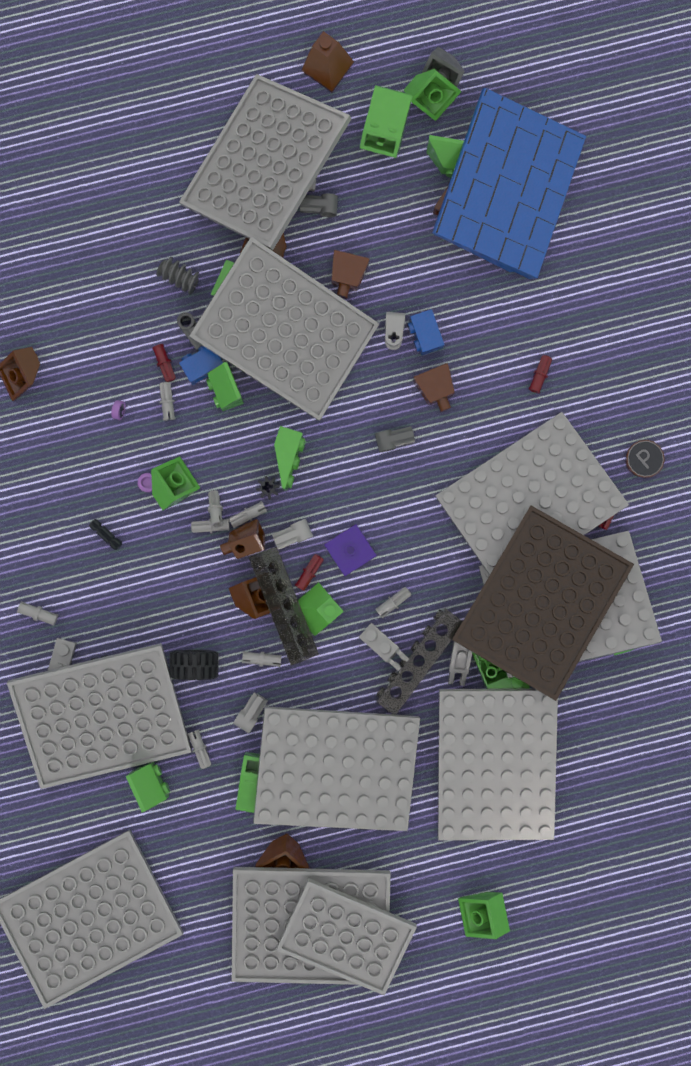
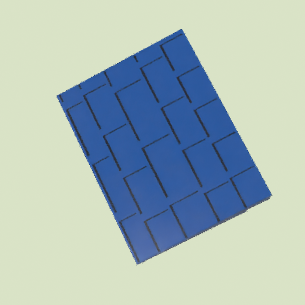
[432,88,586,279]

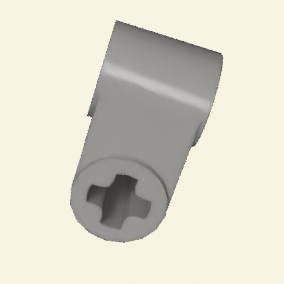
[385,312,405,350]

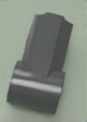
[300,193,338,217]
[177,312,202,351]
[375,426,415,453]

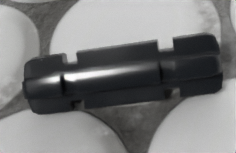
[89,519,122,550]

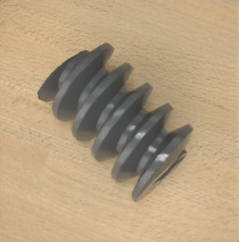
[156,256,199,295]

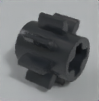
[256,476,280,500]

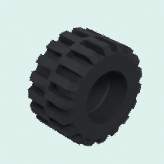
[169,650,219,680]

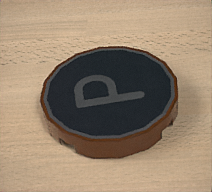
[625,440,665,478]

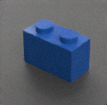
[407,309,444,356]
[179,346,223,385]

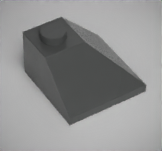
[422,47,465,87]

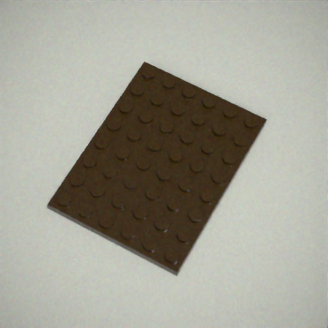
[452,505,634,701]

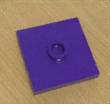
[324,524,377,576]

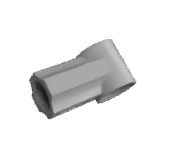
[272,519,313,550]
[233,692,268,734]

